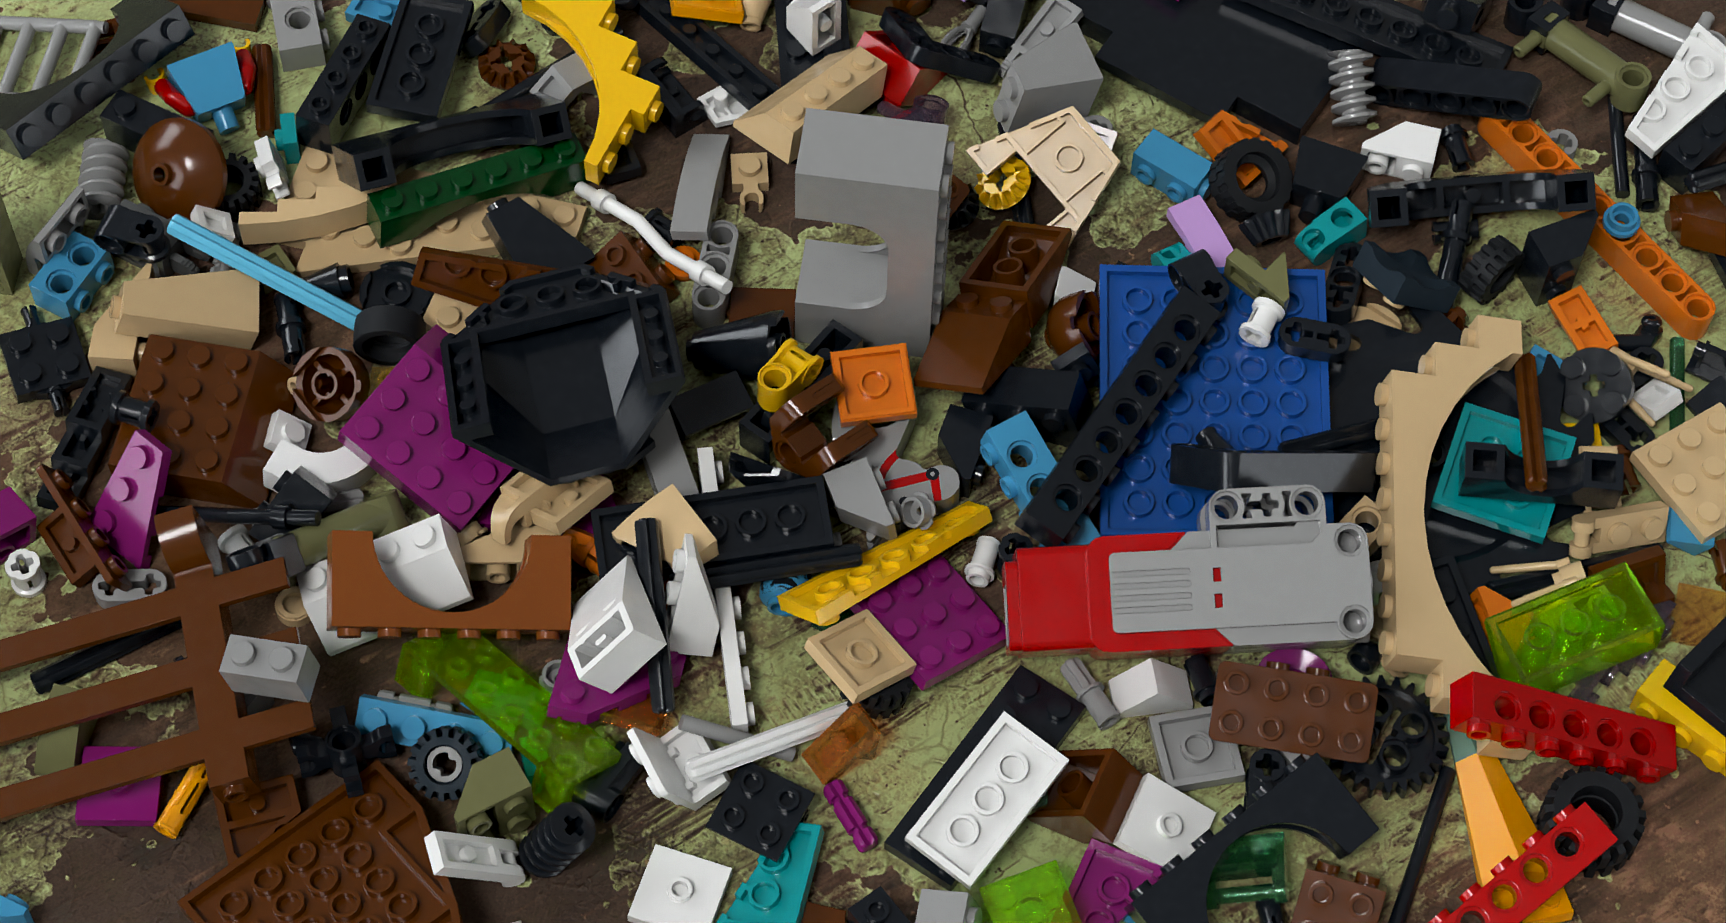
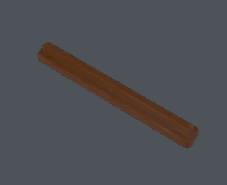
[1514,352,1548,492]

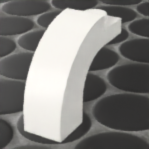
[263,439,376,493]

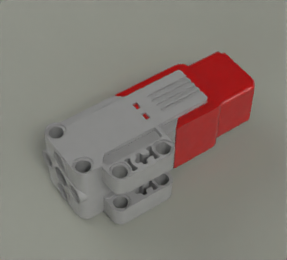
[1002,485,1374,661]

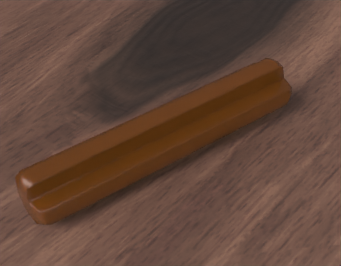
[252,43,276,138]

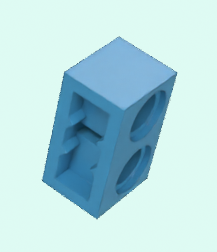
[29,231,115,322]

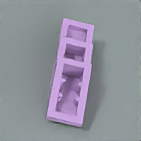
[1166,194,1233,267]

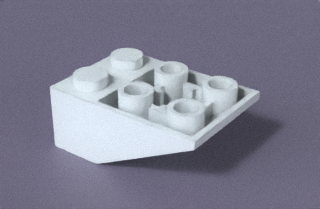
[567,555,667,694]

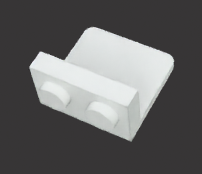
[627,716,731,811]

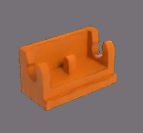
[1548,285,1618,351]

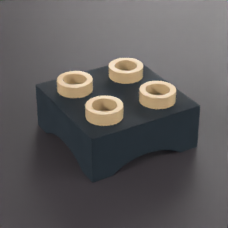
[1352,240,1461,313]

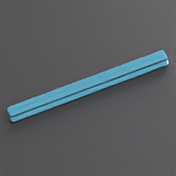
[167,214,362,331]

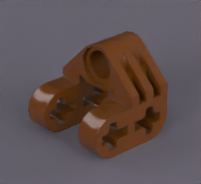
[769,373,879,477]

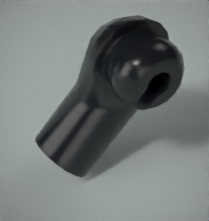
[1614,314,1663,353]

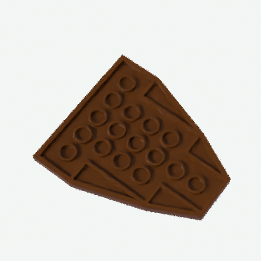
[177,760,463,923]

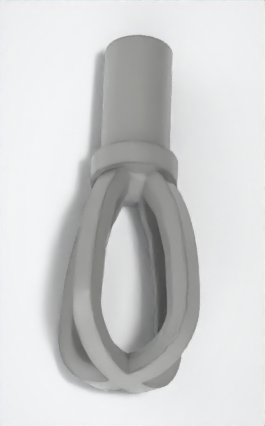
[941,5,986,50]

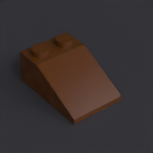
[959,220,1072,328]
[913,292,1031,395]

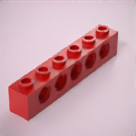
[1450,671,1677,784]
[1428,802,1618,923]

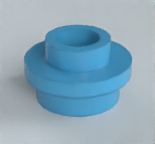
[1602,202,1640,238]

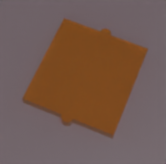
[1670,582,1726,647]

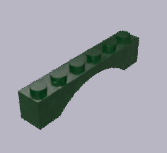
[367,133,587,249]

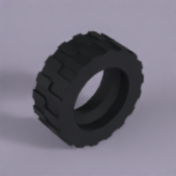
[1208,137,1293,222]

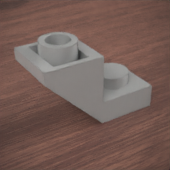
[530,53,597,108]

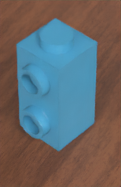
[1131,128,1212,203]

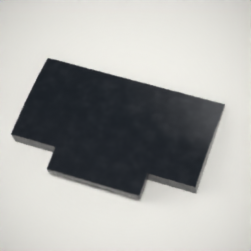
[1068,0,1365,145]

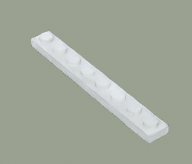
[697,447,755,733]

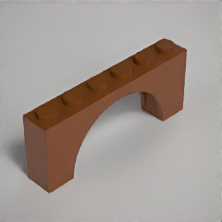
[327,530,571,642]

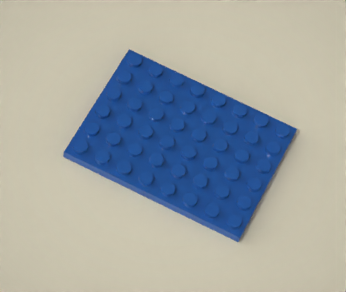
[1099,264,1334,537]

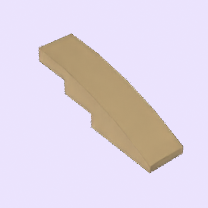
[238,186,391,245]

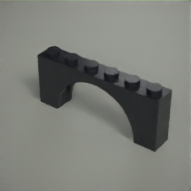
[0,0,195,160]
[331,92,573,192]
[1124,752,1379,923]

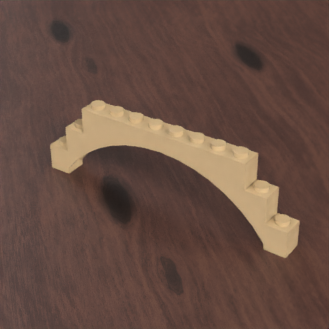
[1374,315,1532,761]

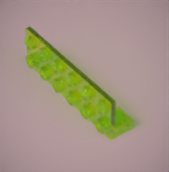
[394,633,621,814]

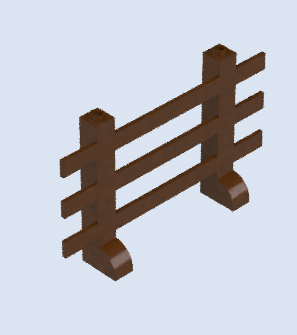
[0,505,317,822]

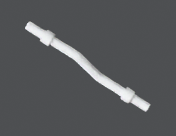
[574,181,733,294]

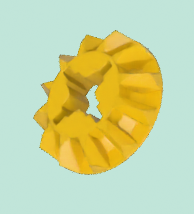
[974,156,1031,210]

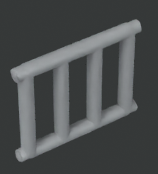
[0,15,109,94]

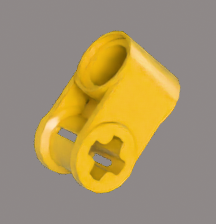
[757,338,824,412]

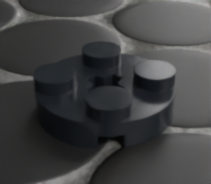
[1559,347,1635,424]

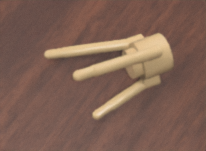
[1602,346,1694,427]
[1489,557,1591,623]

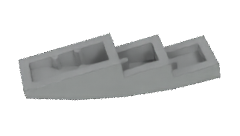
[670,134,730,241]

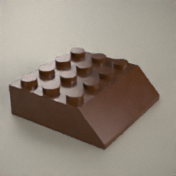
[108,334,296,509]

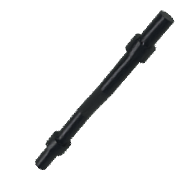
[155,504,321,529]

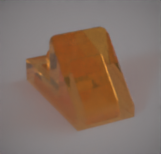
[801,702,881,785]

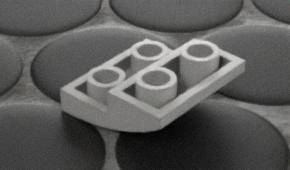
[26,186,90,275]

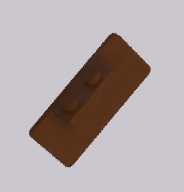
[1208,661,1378,763]

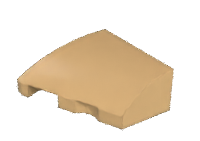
[612,484,719,568]

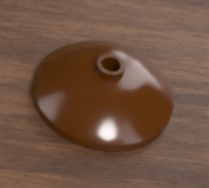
[132,117,228,220]

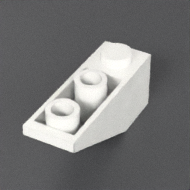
[665,534,720,657]

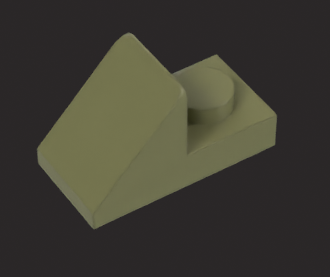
[1223,248,1290,318]

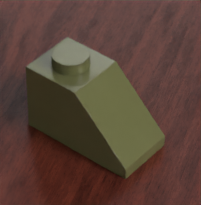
[34,683,98,776]

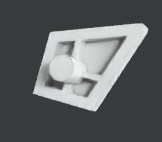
[697,86,749,128]

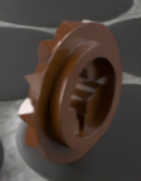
[478,38,536,90]

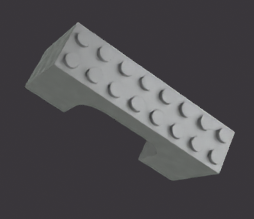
[795,108,955,358]

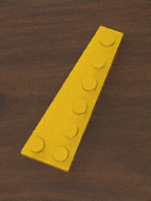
[777,501,993,626]

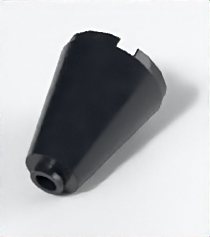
[686,310,792,381]

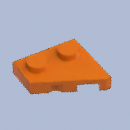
[1193,110,1289,189]

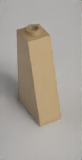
[109,269,260,350]

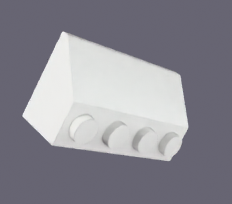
[296,514,474,656]

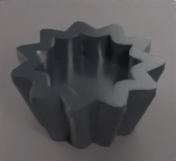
[1238,208,1290,248]

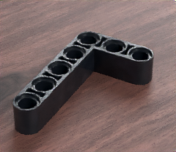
[1169,443,1378,492]

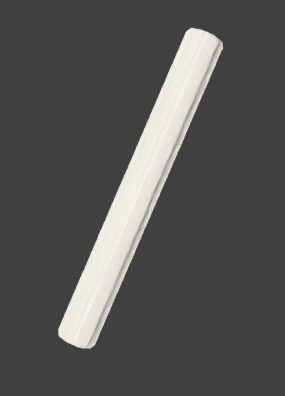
[684,701,861,782]

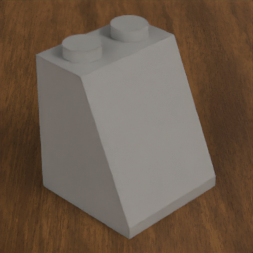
[993,22,1104,133]

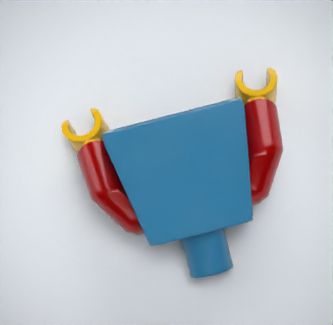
[144,39,257,135]

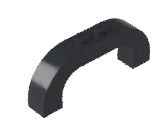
[1367,169,1596,228]

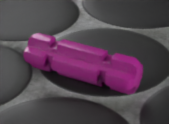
[823,779,878,853]

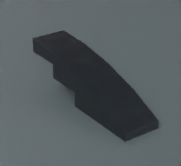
[36,366,132,511]

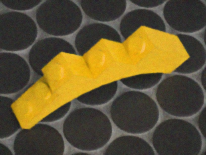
[521,0,664,185]

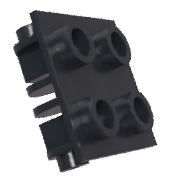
[705,762,815,863]

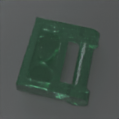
[1206,832,1289,910]

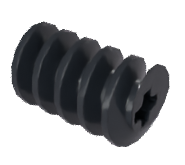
[518,802,596,878]

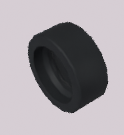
[353,305,427,366]

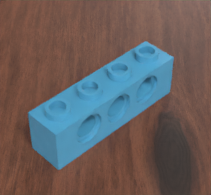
[980,410,1101,547]

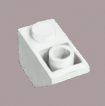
[1360,121,1441,181]

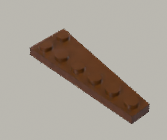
[411,246,649,307]

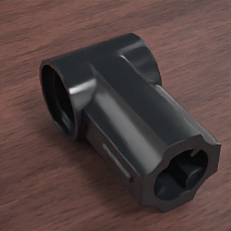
[570,741,645,823]

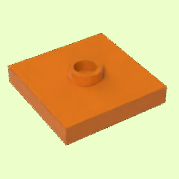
[830,343,917,428]

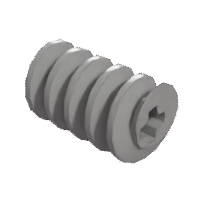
[1327,49,1377,127]
[78,138,130,220]

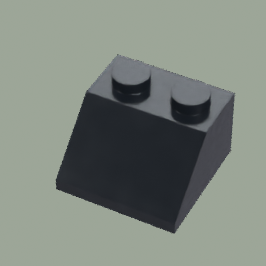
[1517,209,1599,307]

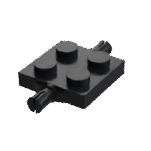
[0,305,91,417]

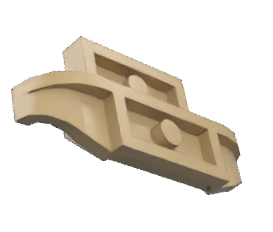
[491,471,614,546]

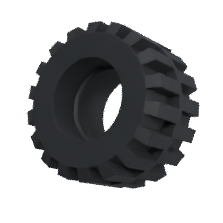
[1536,765,1647,878]

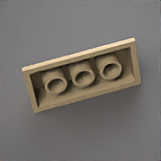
[733,46,888,164]

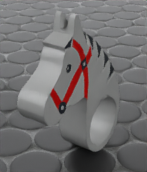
[832,393,960,550]

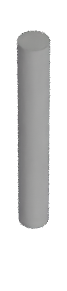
[678,714,796,762]

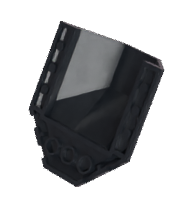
[440,263,686,486]

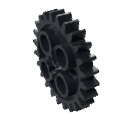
[1328,675,1450,800]

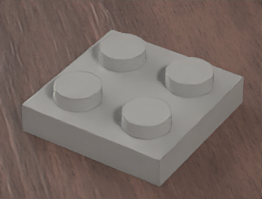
[1148,706,1245,792]

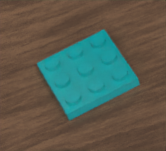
[1430,402,1577,544]

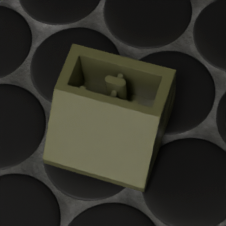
[454,747,536,838]

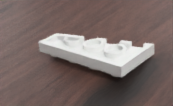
[1624,22,1726,159]

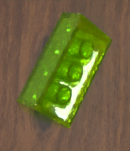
[1484,561,1666,692]

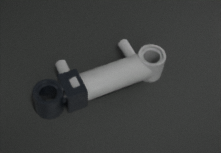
[1559,0,1726,59]

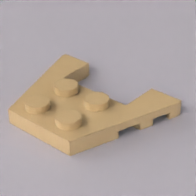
[966,106,1121,248]

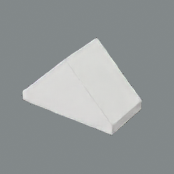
[1108,658,1194,718]

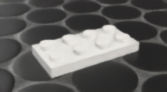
[905,711,1069,890]

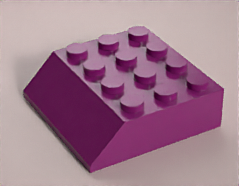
[337,324,515,534]

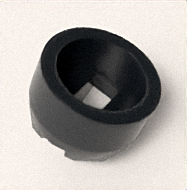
[1347,640,1382,675]

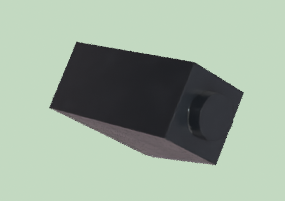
[979,0,1033,58]
[482,197,595,269]

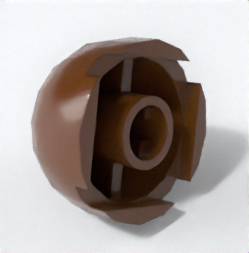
[1044,290,1099,364]
[292,346,371,423]

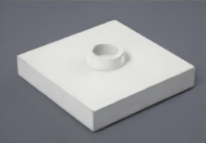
[1113,773,1216,866]
[627,844,732,923]

